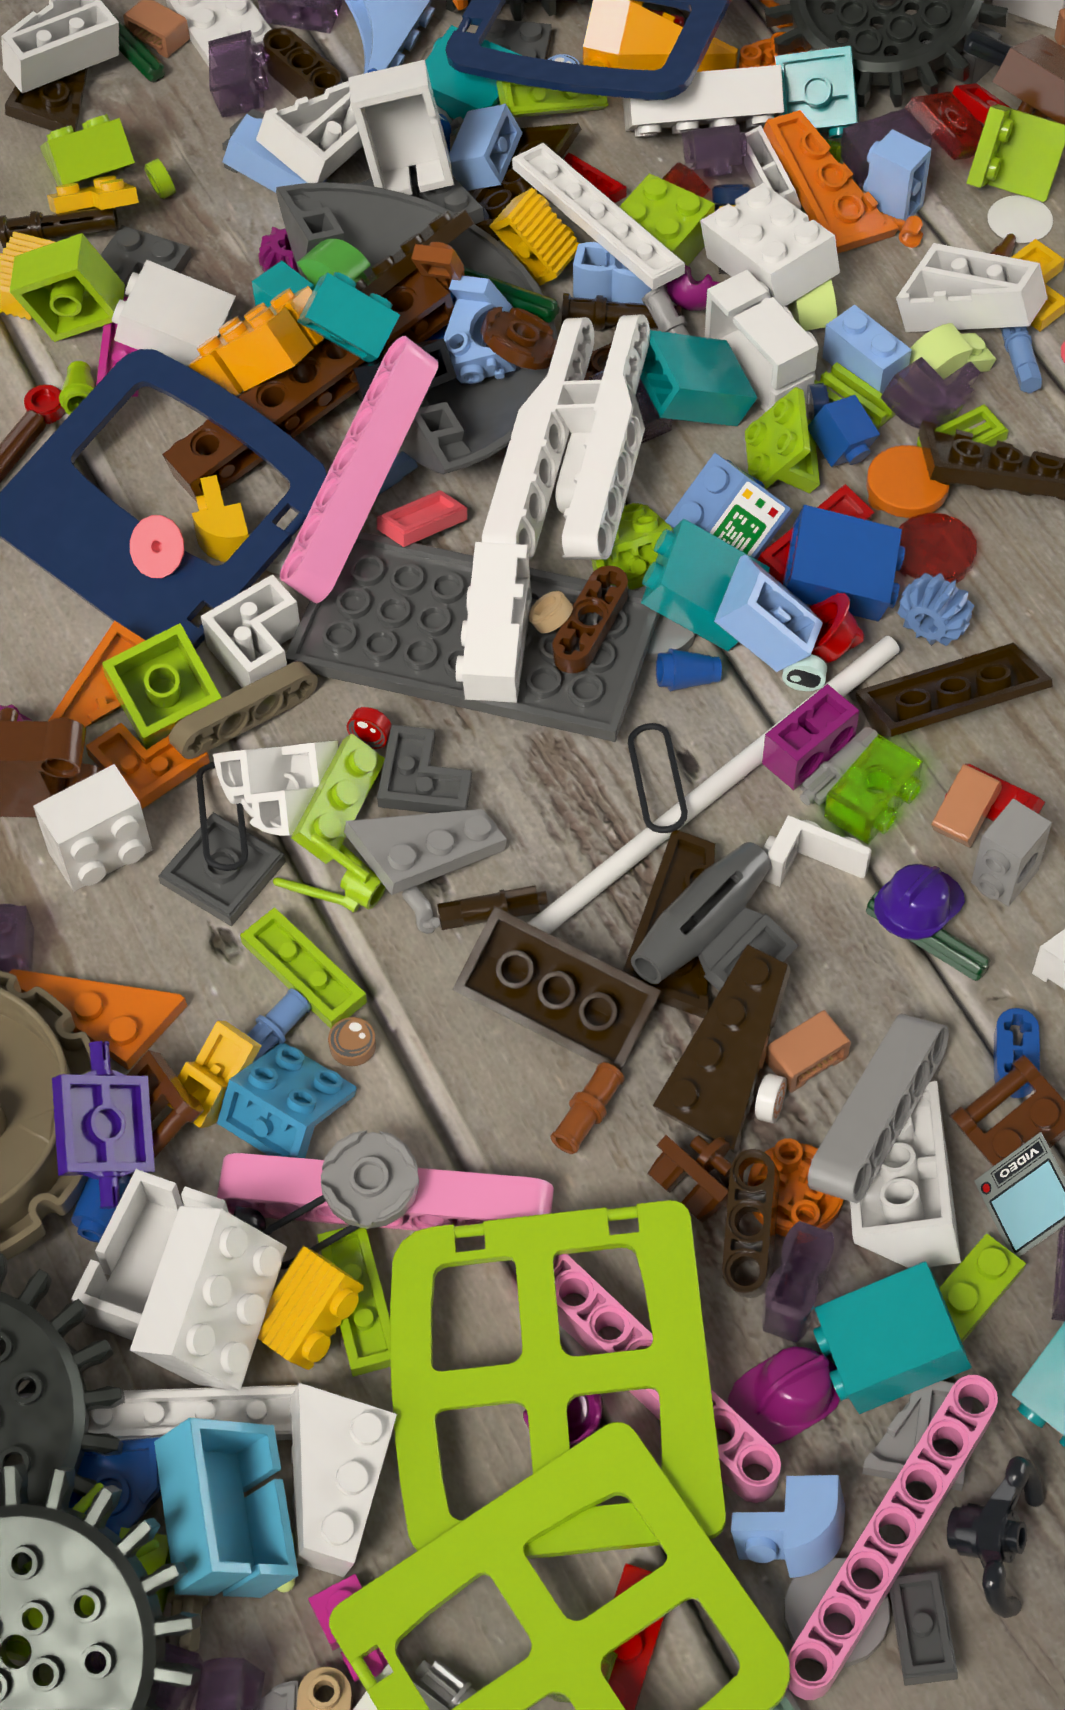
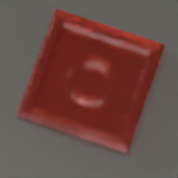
[905,92,984,161]

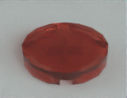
[899,513,977,584]

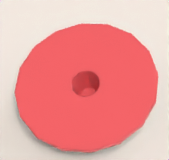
[130,515,184,578]

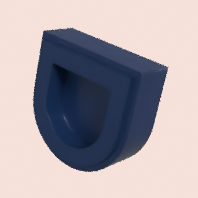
[712,184,751,204]

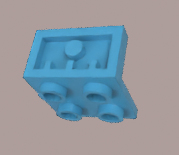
[217,1043,357,1158]

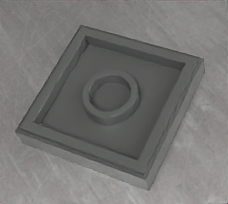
[158,812,286,927]

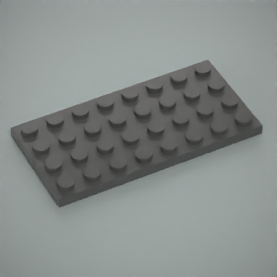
[286,532,660,742]

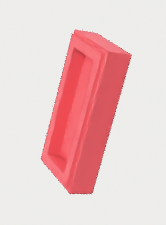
[377,490,468,547]

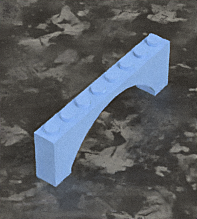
[222,0,435,193]

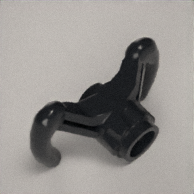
[947,1456,1044,1618]

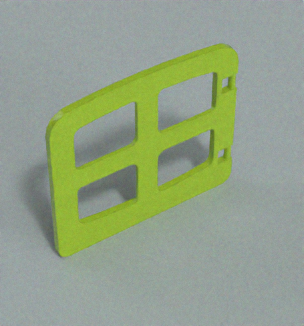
[390,1200,726,1559]
[329,1422,790,1710]

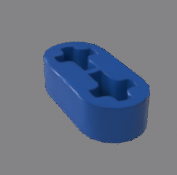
[994,1008,1040,1098]

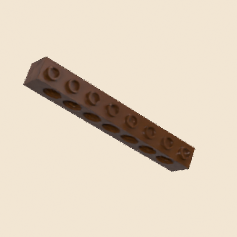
[162,269,454,502]

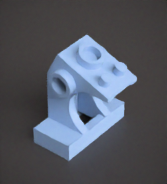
[444,275,516,384]

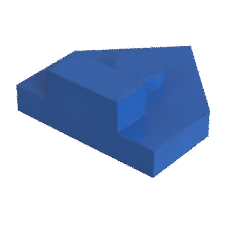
[69,1437,161,1536]

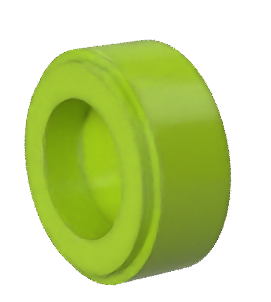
[144,158,176,199]

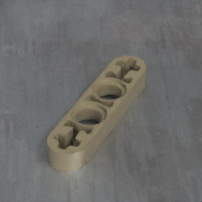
[169,661,318,759]

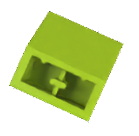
[40,114,135,186]

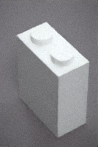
[112,260,236,367]

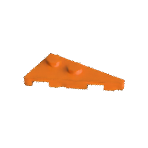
[48,620,145,728]
[9,969,187,1070]

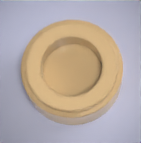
[529,591,573,633]

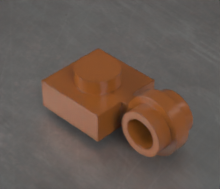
[411,242,464,292]

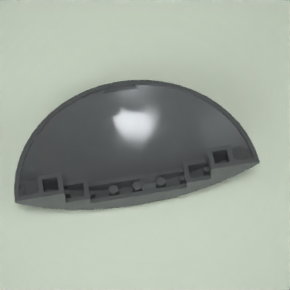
[276,182,558,474]

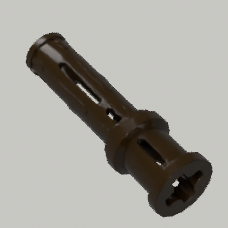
[0,208,119,248]
[561,293,681,331]

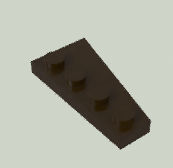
[5,68,88,132]
[623,830,716,1018]

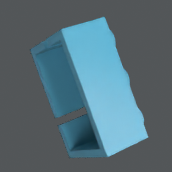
[154,1418,299,1598]

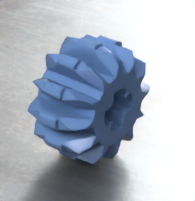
[897,573,974,646]

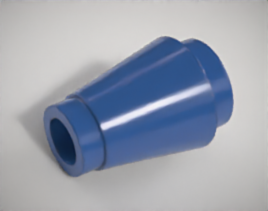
[656,648,722,692]

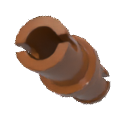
[550,1062,625,1154]

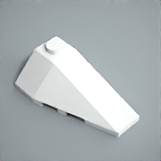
[850,1081,961,1268]

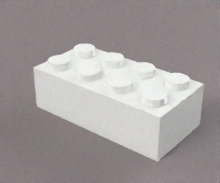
[623,65,784,137]

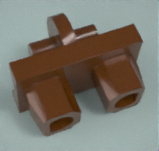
[648,1135,732,1223]

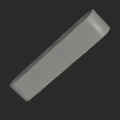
[808,1013,949,1203]

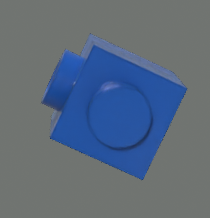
[808,395,880,467]

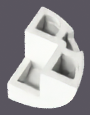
[213,741,338,836]

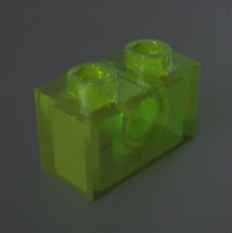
[824,734,923,845]

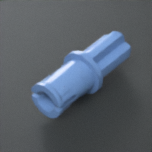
[247,988,312,1062]

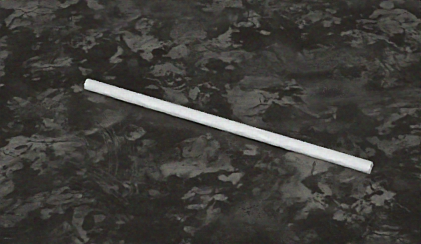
[528,636,900,934]

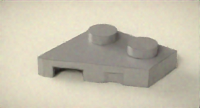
[862,1381,973,1491]

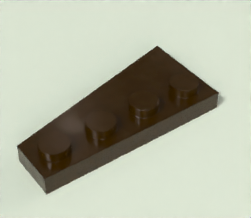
[355,210,474,296]
[918,420,1065,501]
[653,944,791,1154]

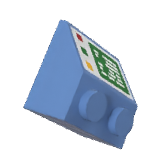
[665,453,793,560]

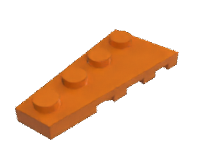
[763,110,899,254]

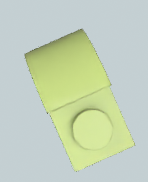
[788,279,837,331]
[908,323,996,389]

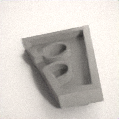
[344,809,507,895]

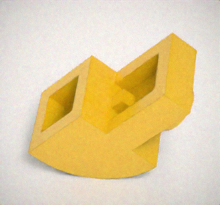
[191,475,249,562]
[167,1021,262,1128]

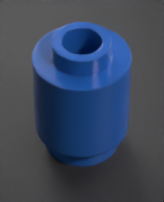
[71,1175,131,1242]

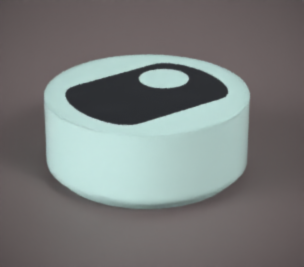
[782,654,827,691]

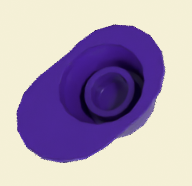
[874,864,965,940]

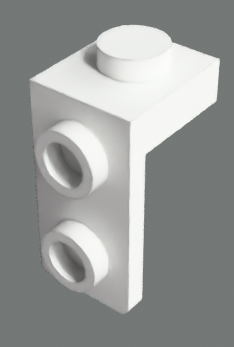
[763,815,872,887]

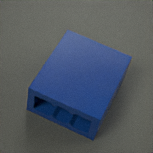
[783,505,905,622]

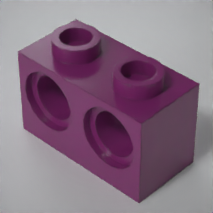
[762,684,860,791]

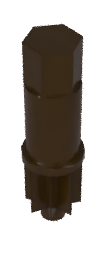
[437,885,548,930]

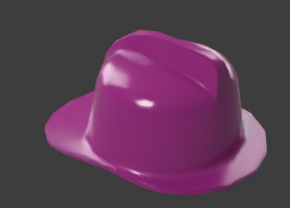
[728,1346,840,1445]

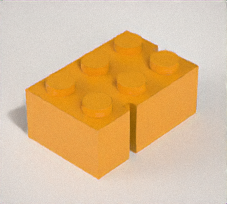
[188,286,324,396]

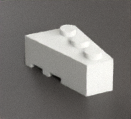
[256,81,363,183]
[290,1383,397,1577]

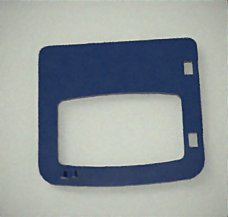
[445,0,732,101]
[0,349,327,650]

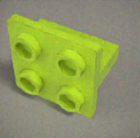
[745,387,820,494]

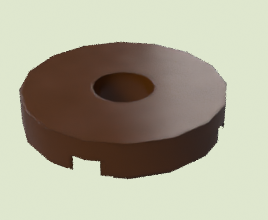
[480,307,558,370]

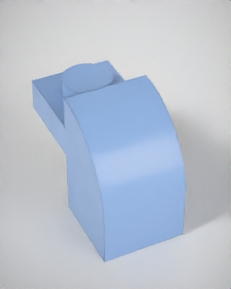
[731,1475,845,1578]

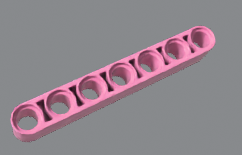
[280,336,438,603]
[217,1153,554,1231]
[554,1254,781,1503]
[788,1375,998,1700]

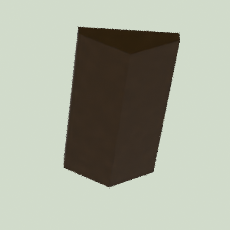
[472,123,582,241]
[856,642,1053,737]
[452,906,662,1071]

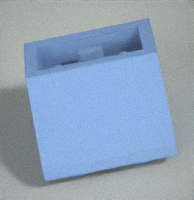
[714,554,823,672]

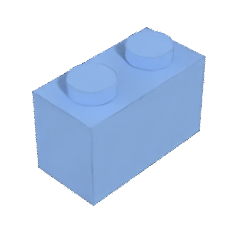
[449,104,523,191]
[863,129,932,221]
[822,305,912,397]

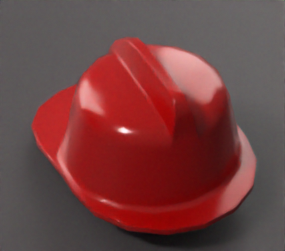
[809,593,864,663]

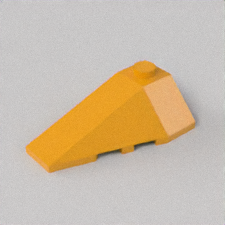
[583,0,738,72]

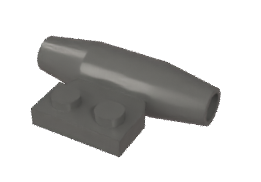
[631,842,798,992]

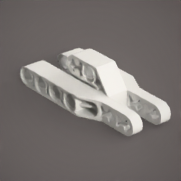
[482,315,650,560]

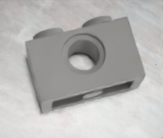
[971,799,1052,907]

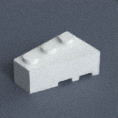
[1,0,119,93]
[896,243,1047,332]
[456,542,532,703]

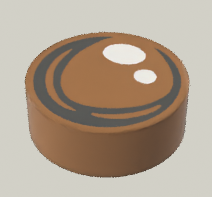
[328,1017,376,1066]

